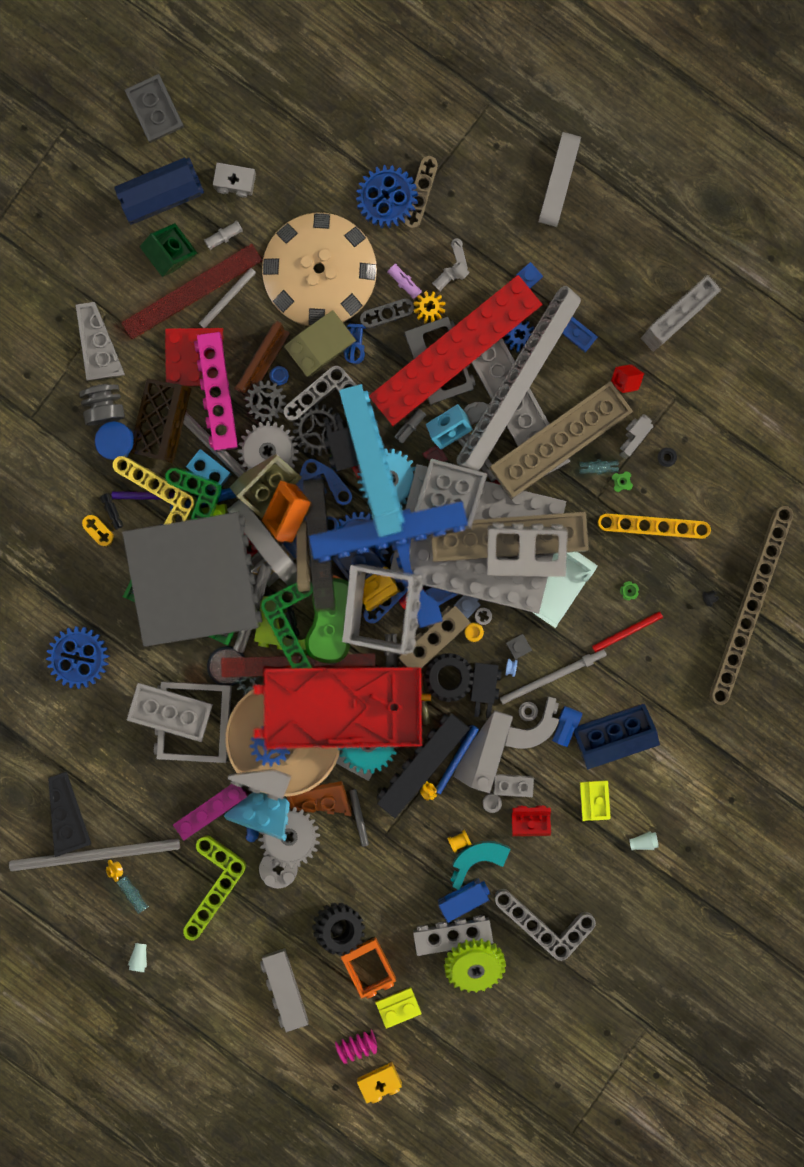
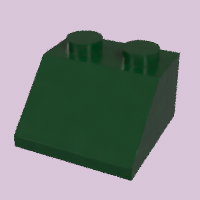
[140,223,198,277]

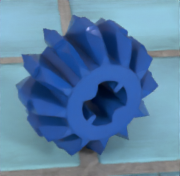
[504,321,534,352]

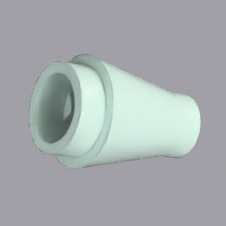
[630,831,659,850]
[128,943,147,972]

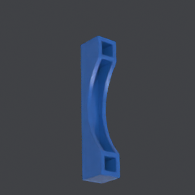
[392,509,443,628]

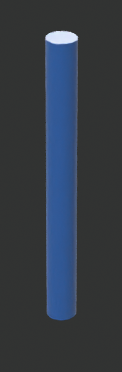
[436,726,479,794]

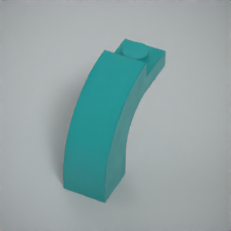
[450,841,511,890]

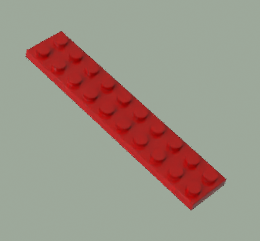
[369,275,543,426]

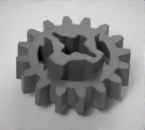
[244,381,286,422]

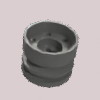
[79,384,125,426]

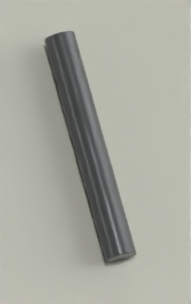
[349,789,369,847]

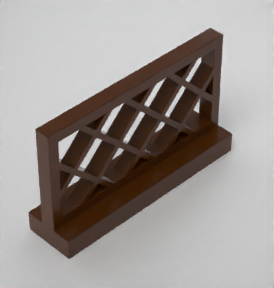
[235,321,290,397]

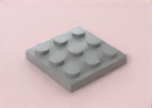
[414,459,487,529]

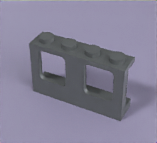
[405,317,476,406]

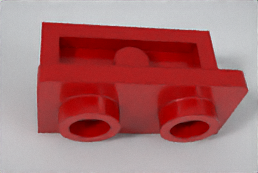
[511,805,551,836]

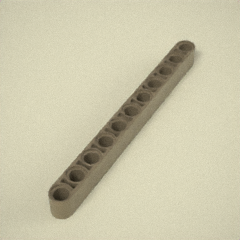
[709,506,794,705]

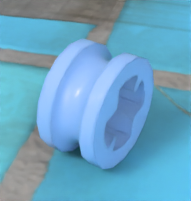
[505,659,517,677]

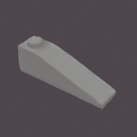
[453,710,513,793]

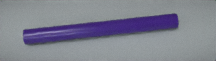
[112,491,189,500]

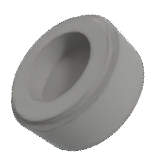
[482,793,502,813]

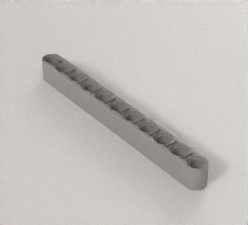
[457,286,581,471]

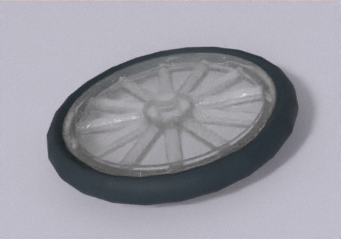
[207,646,248,686]

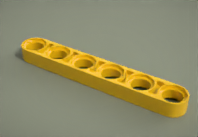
[597,514,711,539]

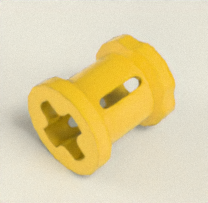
[447,829,472,853]

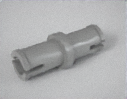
[204,221,243,250]

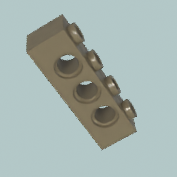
[398,606,471,668]

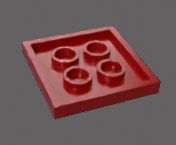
[165,328,224,387]

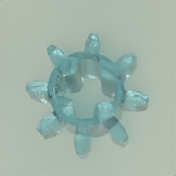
[236,671,259,695]

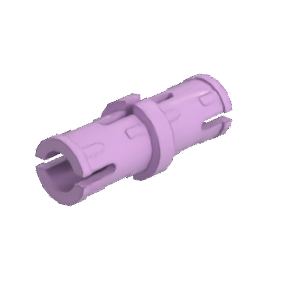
[387,264,422,300]

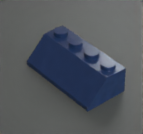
[574,703,660,770]

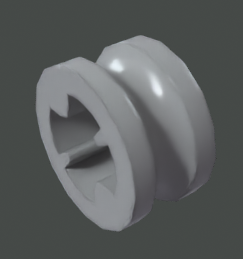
[475,608,492,625]

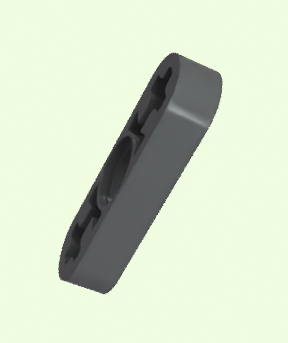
[360,299,414,329]

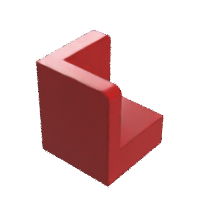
[611,364,644,393]

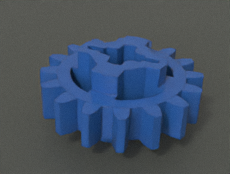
[249,726,291,767]

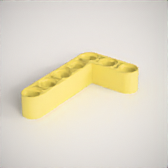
[113,456,198,524]

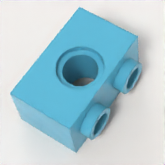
[426,404,473,449]

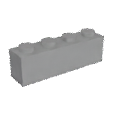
[260,948,309,1032]

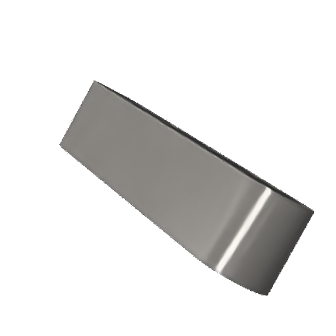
[539,132,581,227]

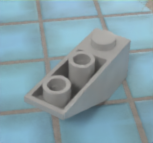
[228,769,291,801]

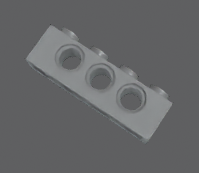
[413,915,493,956]

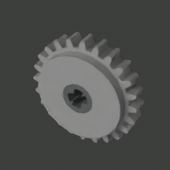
[238,421,299,471]
[259,807,320,869]

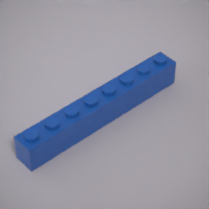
[309,501,468,563]

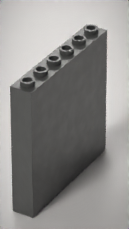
[123,511,262,647]

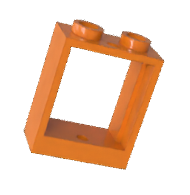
[262,481,311,543]
[341,937,396,999]

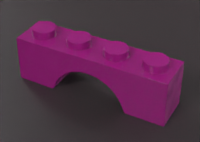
[173,784,249,841]

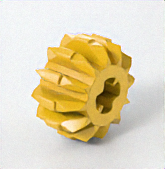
[414,291,445,324]

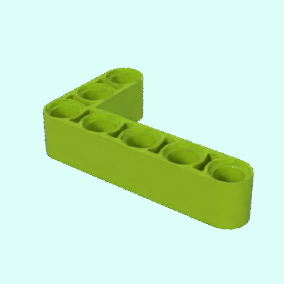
[183,835,246,940]

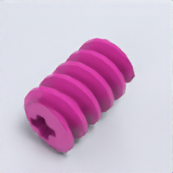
[335,1029,377,1064]

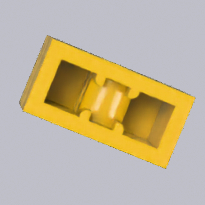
[357,1062,402,1103]

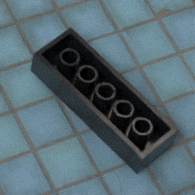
[377,712,470,819]

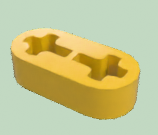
[82,515,114,546]

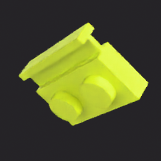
[580,780,611,821]
[375,987,422,1029]

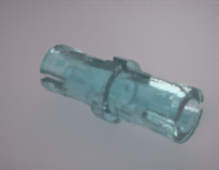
[579,460,619,475]
[116,875,148,914]

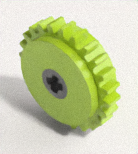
[444,938,506,993]

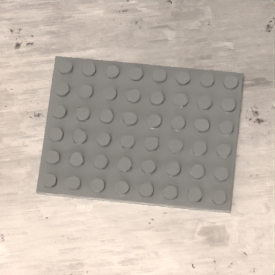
[390,464,567,614]

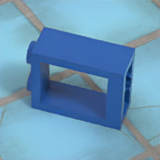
[438,878,490,922]

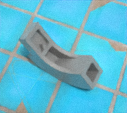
[505,696,559,749]

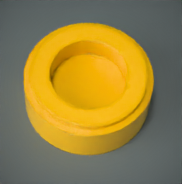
[464,623,484,642]

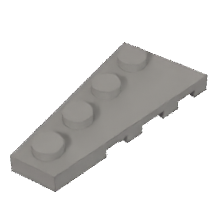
[76,302,126,381]

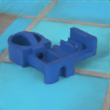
[344,324,366,365]

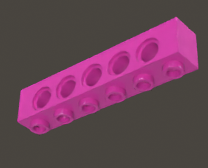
[194,332,238,452]

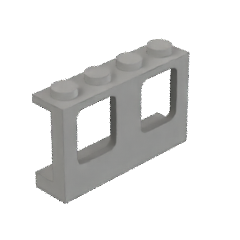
[487,523,567,577]

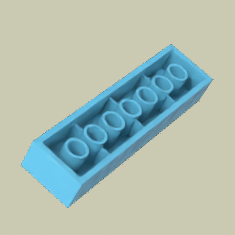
[339,384,404,537]

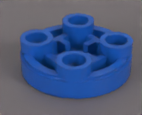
[95,421,134,460]

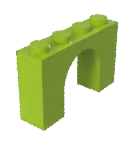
[254,596,307,654]

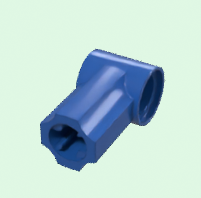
[552,706,582,747]

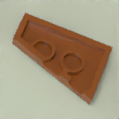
[286,781,352,816]

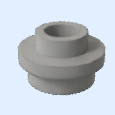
[519,702,538,721]

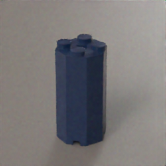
[114,157,204,225]

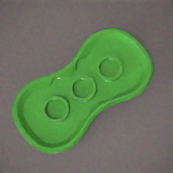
[305,578,350,663]

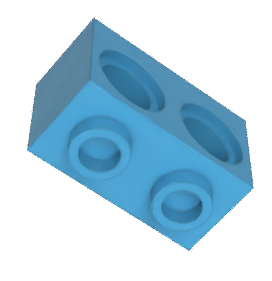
[186,449,232,492]

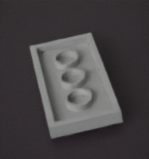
[127,683,213,742]

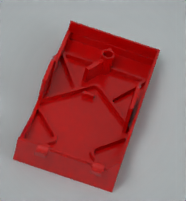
[254,667,422,749]

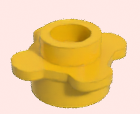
[419,781,437,801]
[106,860,123,882]

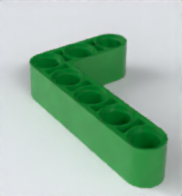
[165,468,222,519]
[261,582,314,668]

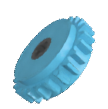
[357,448,416,504]

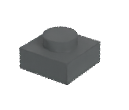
[506,634,532,660]

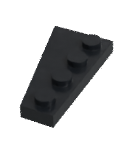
[48,772,91,857]

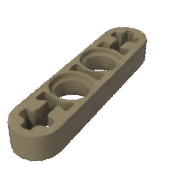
[404,156,438,230]
[297,520,310,592]

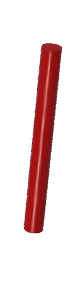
[592,611,663,653]

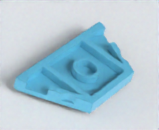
[224,792,290,841]

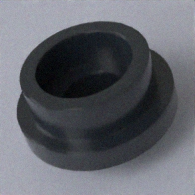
[657,448,677,467]

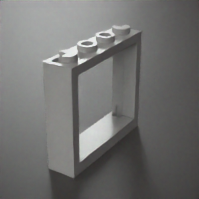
[641,276,721,352]
[342,564,422,654]
[154,681,232,763]

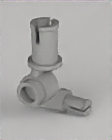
[432,238,470,292]

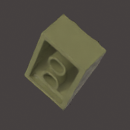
[284,310,357,377]
[230,454,302,518]

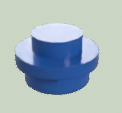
[270,366,289,385]

